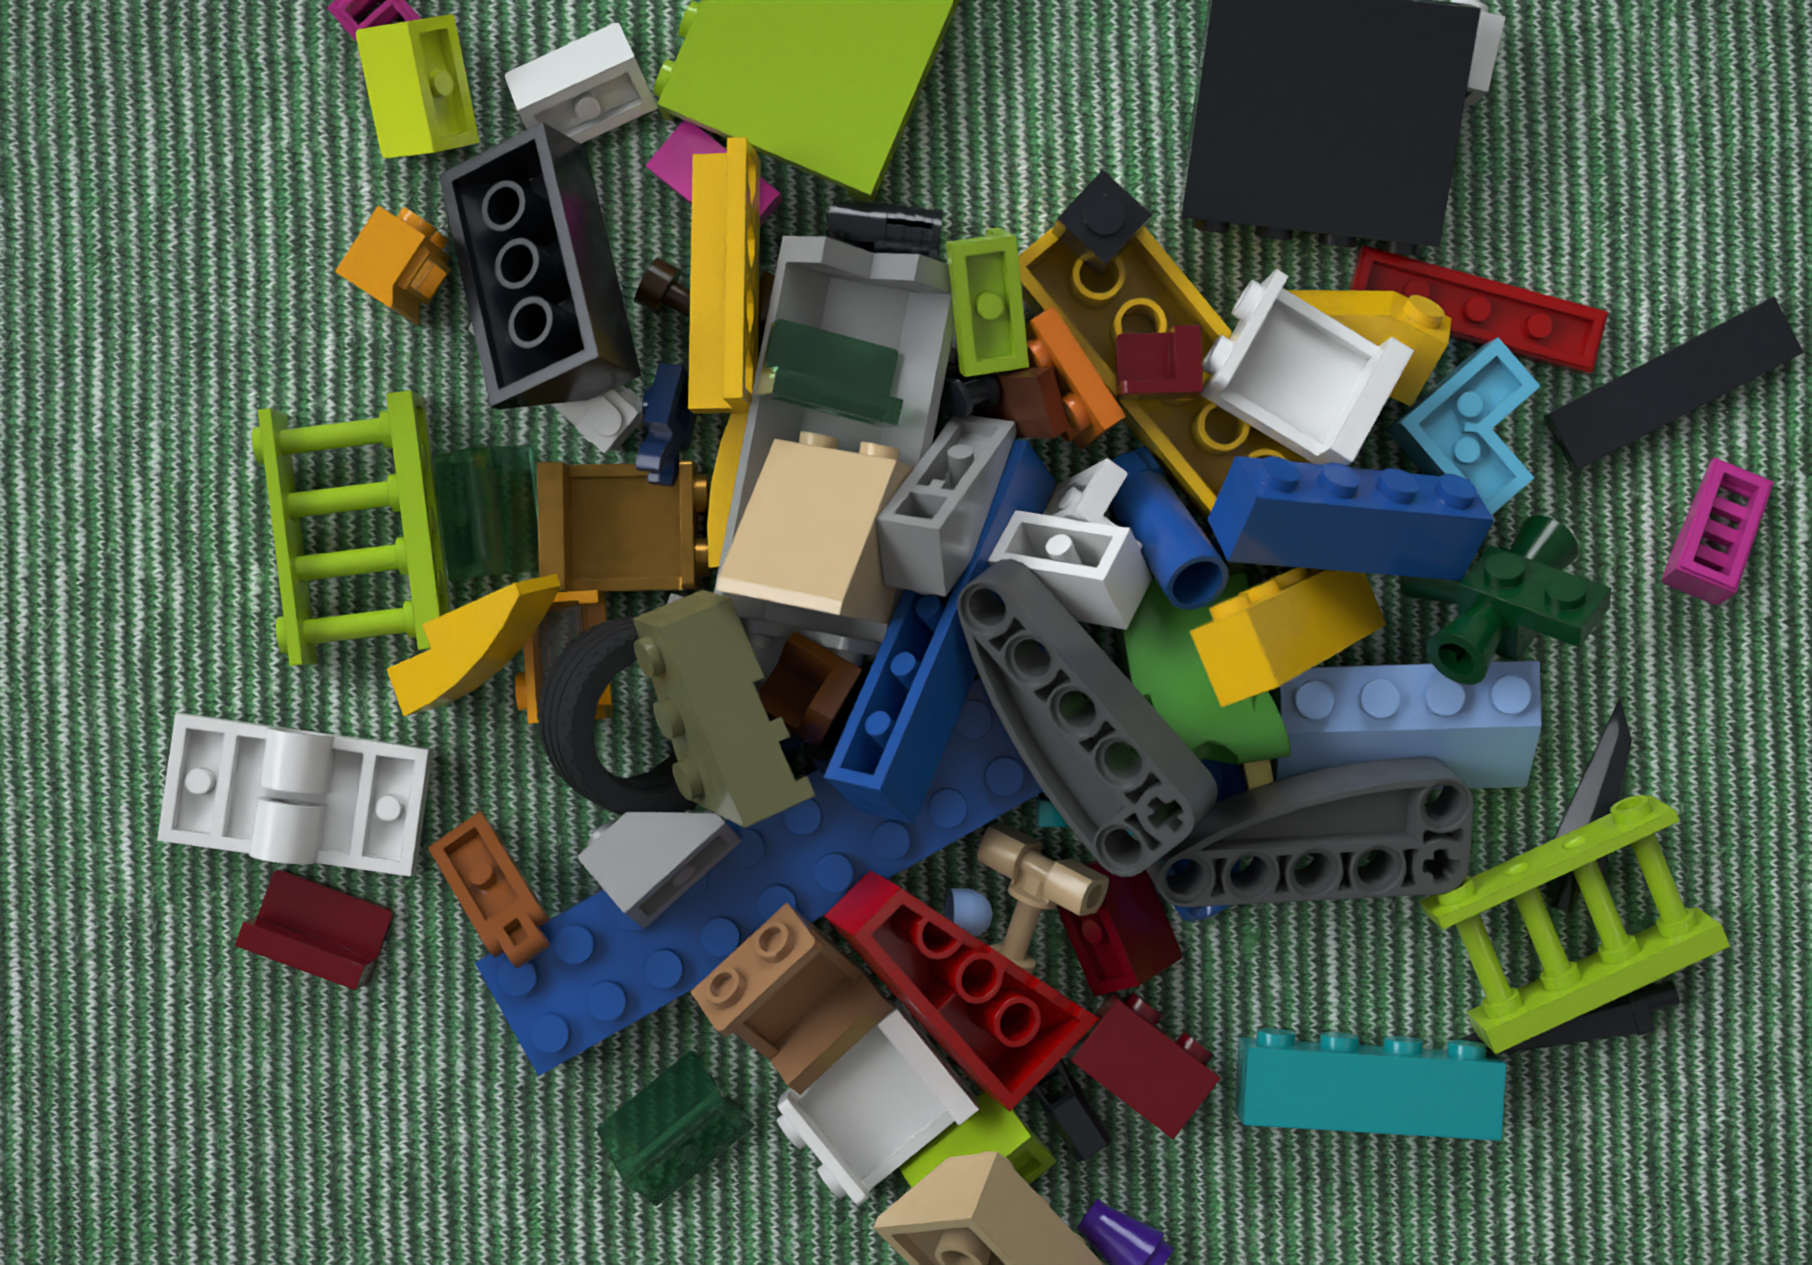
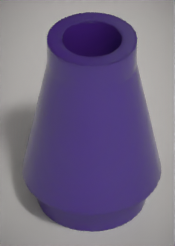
[1075,1198,1174,1265]

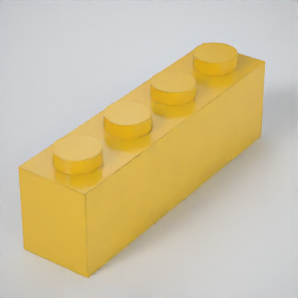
[1190,567,1386,707]

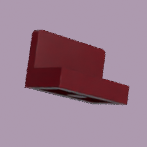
[1057,860,1182,996]
[234,869,394,990]

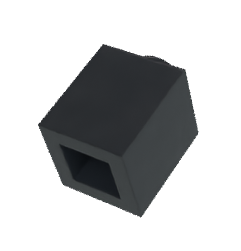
[1052,169,1152,277]

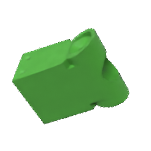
[1114,572,1291,765]

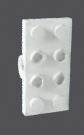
[157,713,433,876]

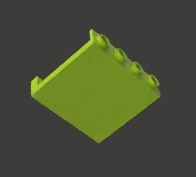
[653,0,960,203]

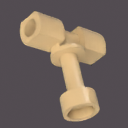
[977,824,1109,975]

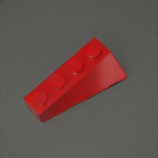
[824,870,1099,1112]

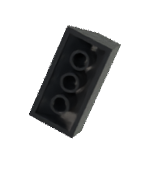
[439,122,642,410]

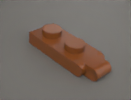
[428,811,551,969]

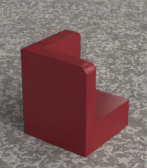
[1115,325,1203,401]

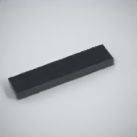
[1543,297,1804,472]

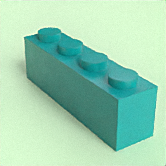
[1235,1028,1506,1141]

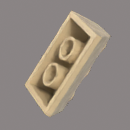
[873,1151,1104,1265]

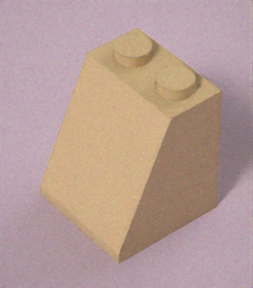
[716,431,915,625]

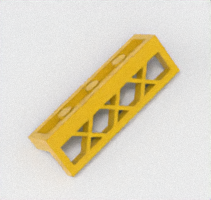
[688,137,761,414]

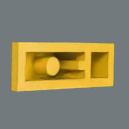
[1237,290,1452,407]

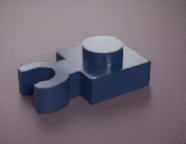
[636,363,698,487]

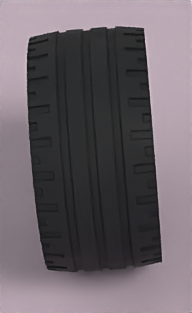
[537,617,698,816]

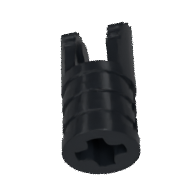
[826,200,943,260]

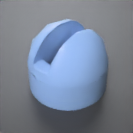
[944,888,993,937]

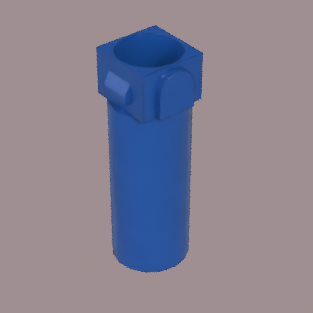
[1108,446,1228,610]

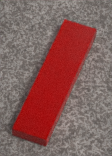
[1349,245,1609,375]

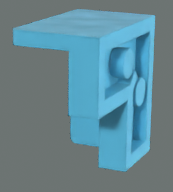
[1385,337,1541,515]

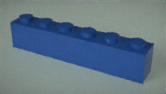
[824,439,1056,824]

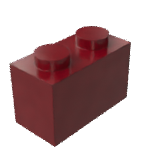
[1067,992,1221,1140]

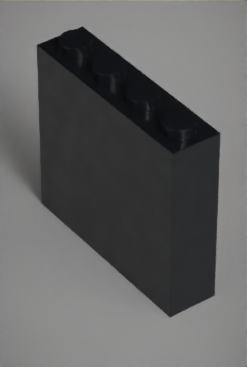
[1179,0,1481,255]

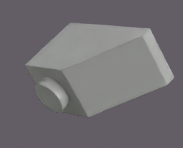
[577,812,742,929]

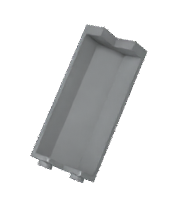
[714,236,955,667]

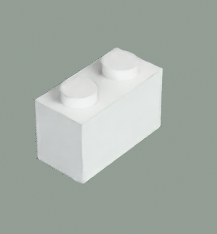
[988,510,1153,630]

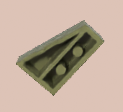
[633,590,816,828]

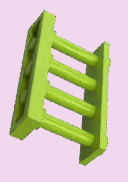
[252,390,451,666]
[1419,795,1730,1054]

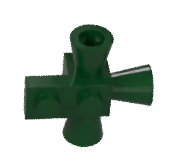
[1400,515,1611,685]

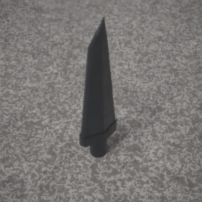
[1548,698,1632,914]
[1458,980,1680,1054]

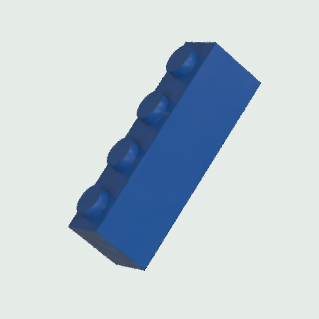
[1208,456,1494,581]

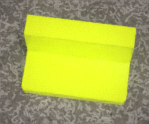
[356,14,480,158]

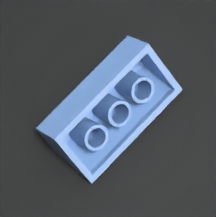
[1269,660,1542,790]

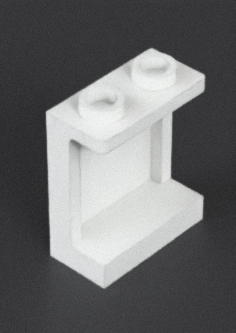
[1200,269,1414,466]
[777,1000,979,1206]

